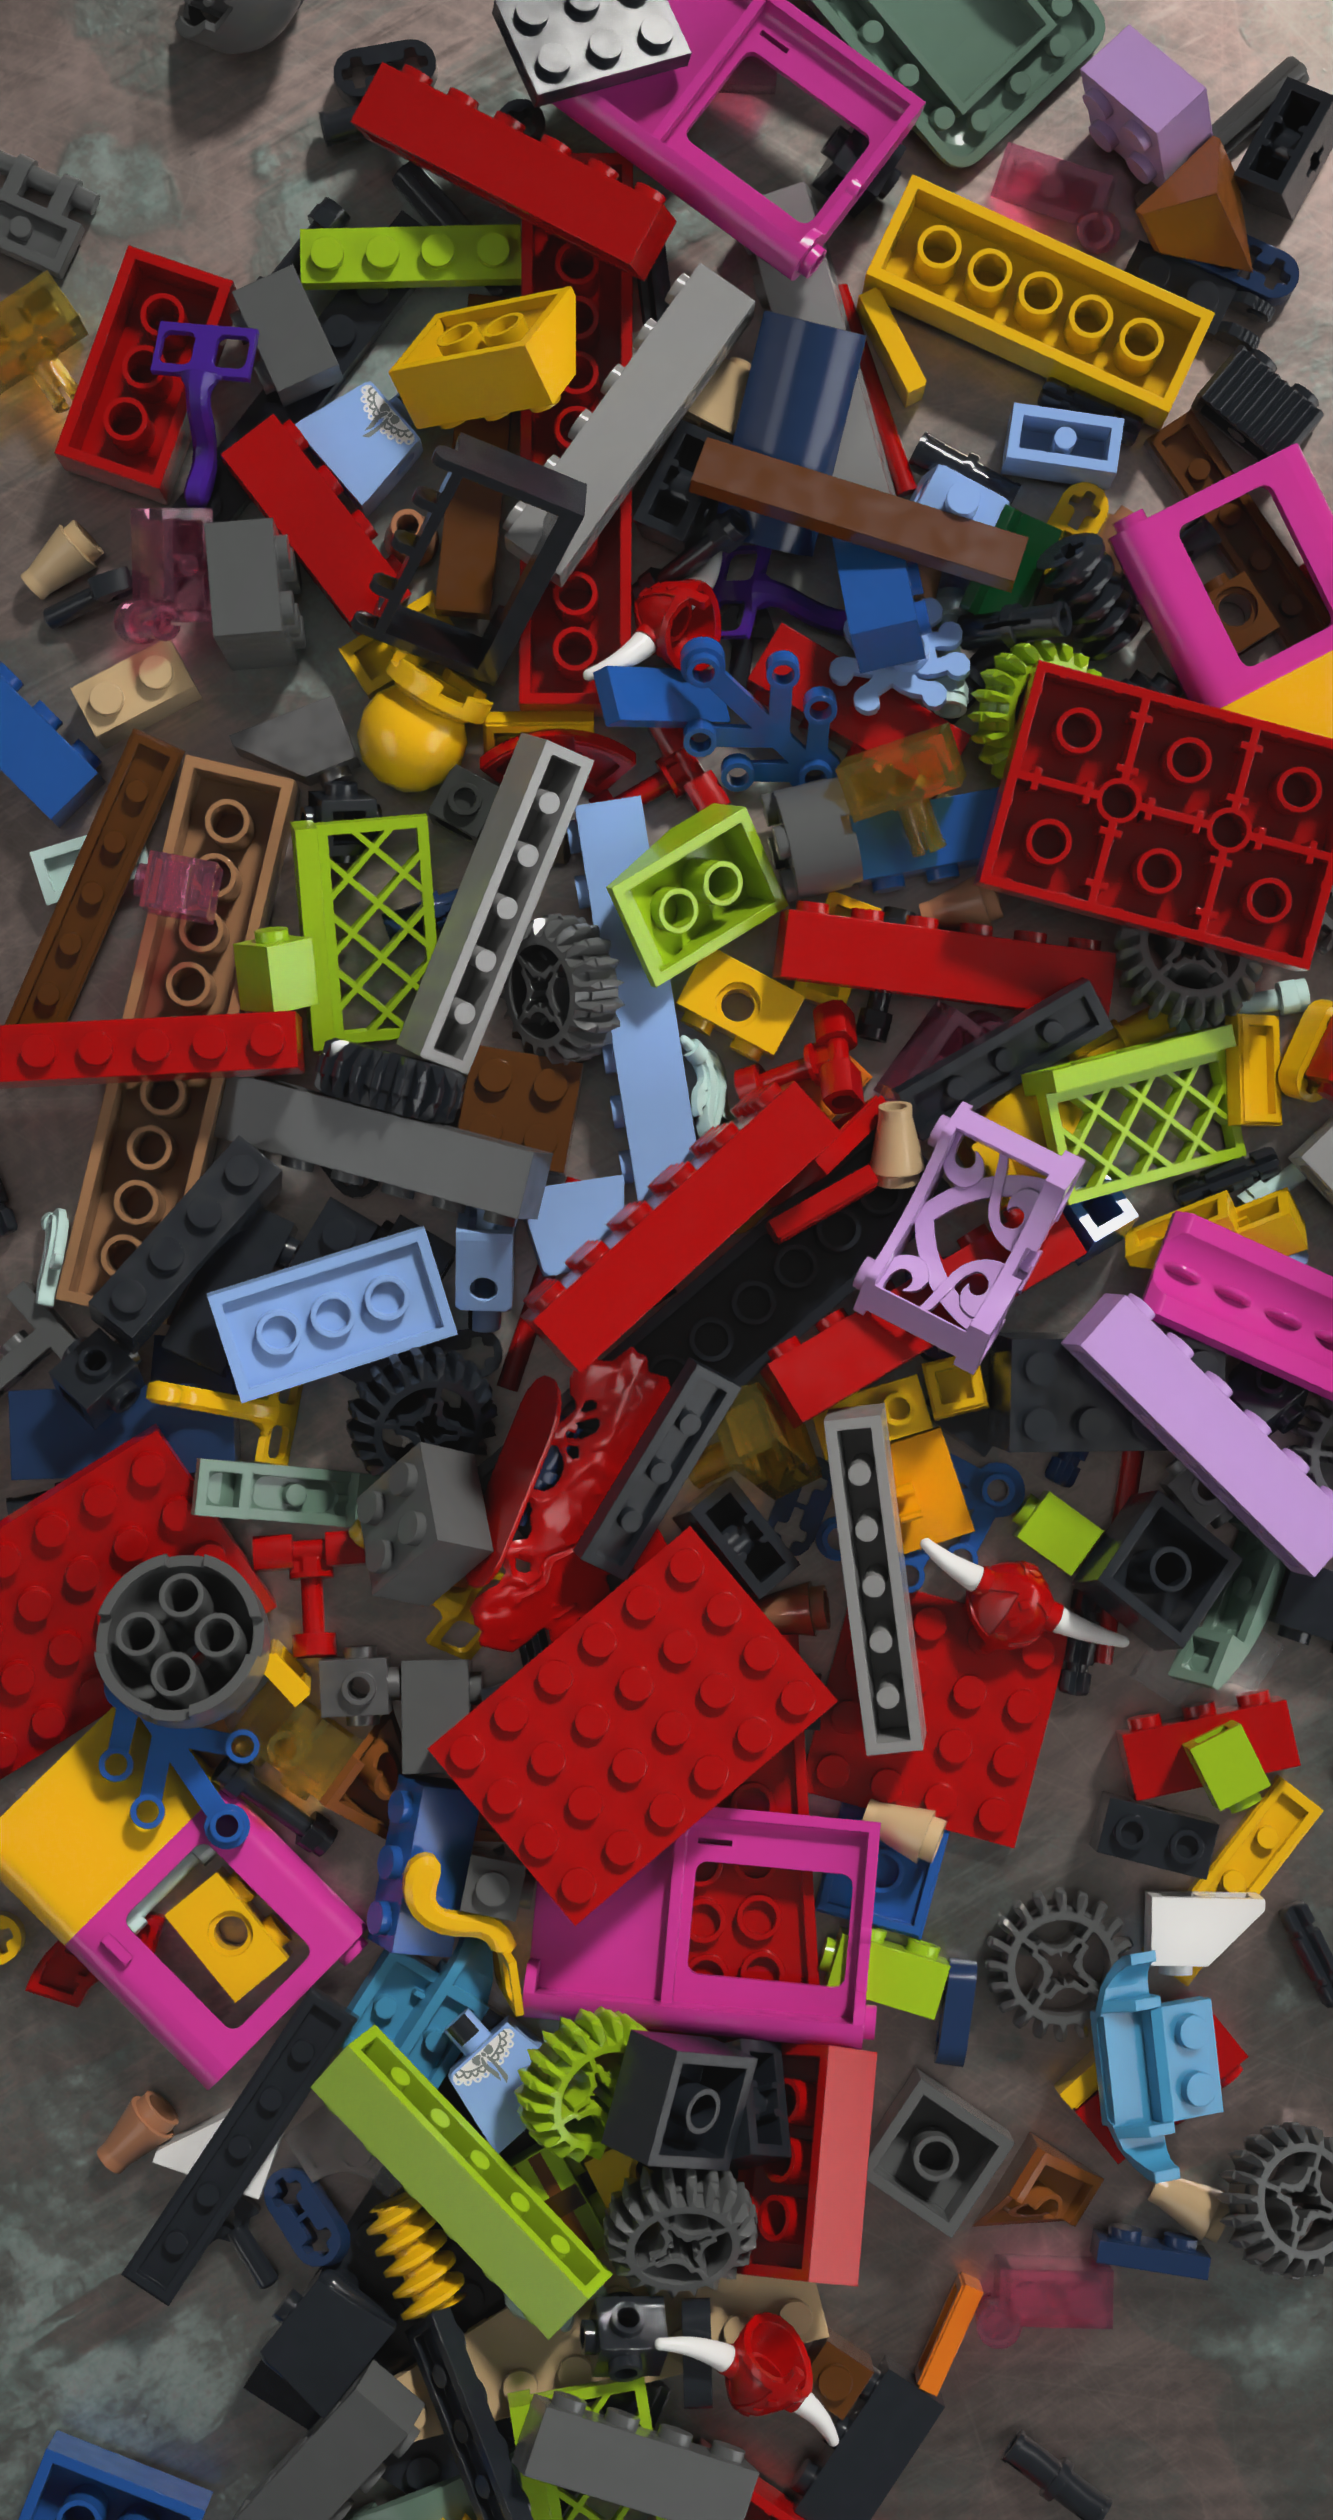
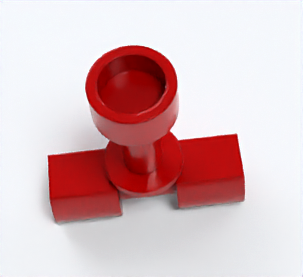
[588,727,731,813]
[734,1000,864,1114]
[252,1531,366,1659]

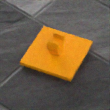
[890,1426,975,1554]

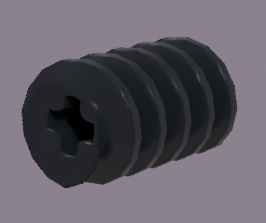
[1036,533,1142,661]

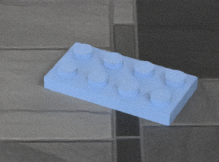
[207,1225,458,1403]

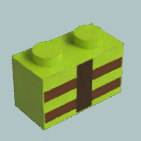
[506,2143,607,2252]

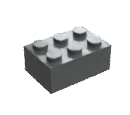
[204,518,306,671]

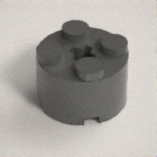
[760,777,863,903]

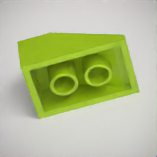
[606,803,789,988]

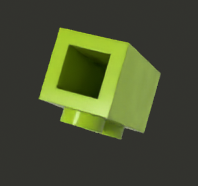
[818,1926,951,2020]

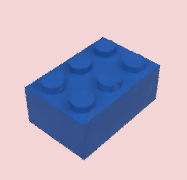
[18,2430,213,2520]

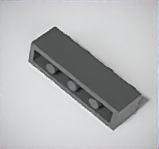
[232,2359,425,2520]
[511,2391,760,2520]

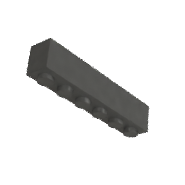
[213,1076,553,1227]

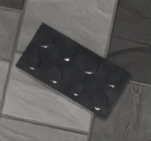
[988,1332,1226,1453]

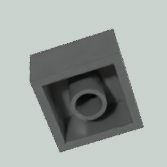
[357,1442,494,1607]
[867,2068,1015,2238]

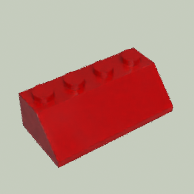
[737,2043,877,2287]

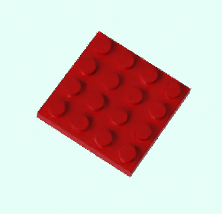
[806,1590,1068,1849]

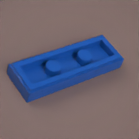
[593,666,731,728]

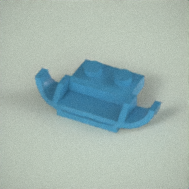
[340,1937,493,2089]
[1090,1950,1224,2184]

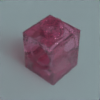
[133,850,224,925]

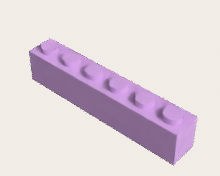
[1061,1293,1333,1577]

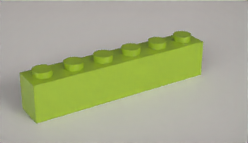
[310,2024,613,2340]

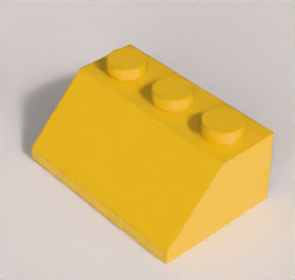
[388,286,576,429]

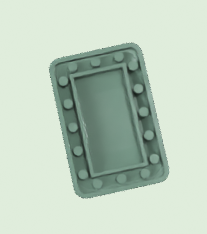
[804,0,1106,169]

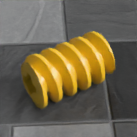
[366,2192,467,2320]

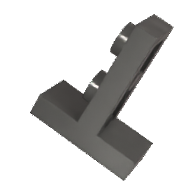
[0,1281,79,1398]

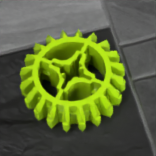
[967,640,1102,779]
[513,2006,647,2163]

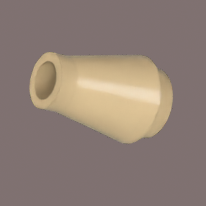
[20,520,104,600]
[870,1101,925,1189]
[862,1799,947,1864]
[1147,2178,1229,2243]

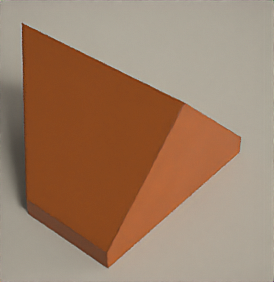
[1135,136,1253,273]
[319,1710,415,1840]
[972,2132,1104,2227]

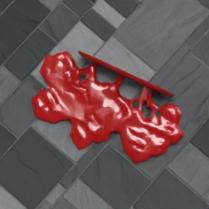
[465,1347,671,1653]

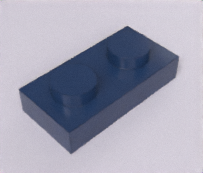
[1090,2223,1211,2281]

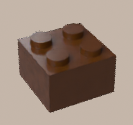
[458,1045,585,1178]

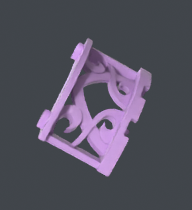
[853,1101,1086,1375]

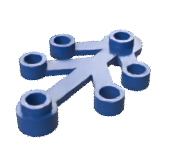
[680,637,843,792]
[815,1452,1025,1593]
[99,1683,260,1850]

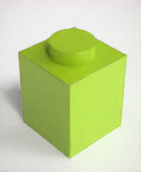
[233,926,319,1012]
[1012,1490,1104,1576]
[1182,1720,1271,1814]

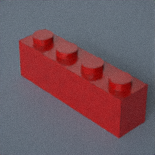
[221,413,412,637]
[747,622,971,801]

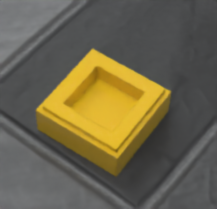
[921,1356,990,1421]

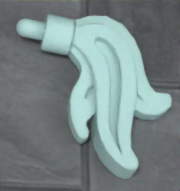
[680,1035,735,1137]
[35,1208,69,1308]

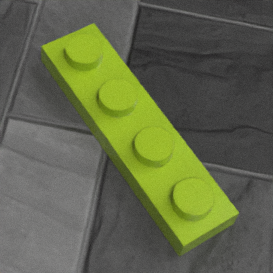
[300,224,522,290]

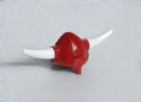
[583,551,722,681]
[920,1538,1129,1654]
[654,2312,839,2447]

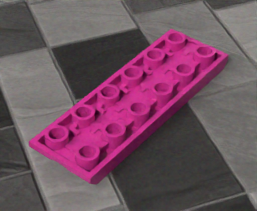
[1142,1211,1333,1401]

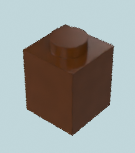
[807,2327,874,2420]

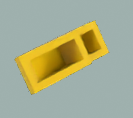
[1125,1187,1308,1269]

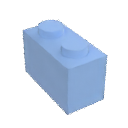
[1000,402,1124,490]

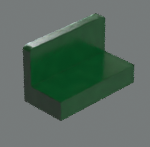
[959,504,1066,615]

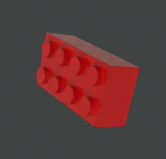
[54,245,238,505]

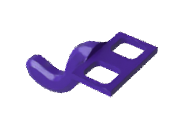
[150,321,260,508]
[713,545,847,639]

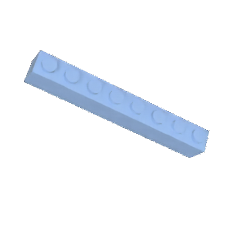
[567,795,696,1202]

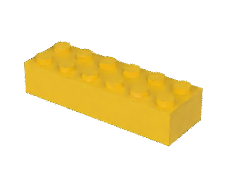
[862,174,1215,430]

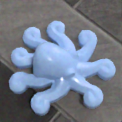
[829,597,970,716]

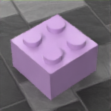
[1080,24,1213,188]

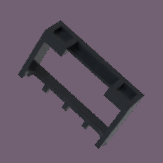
[351,432,587,686]

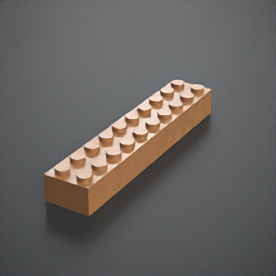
[55,754,301,1325]

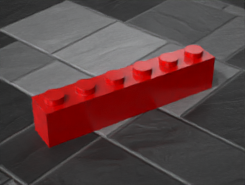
[350,62,677,281]
[772,901,1116,1018]
[0,1011,304,1089]
[759,1209,1087,1429]

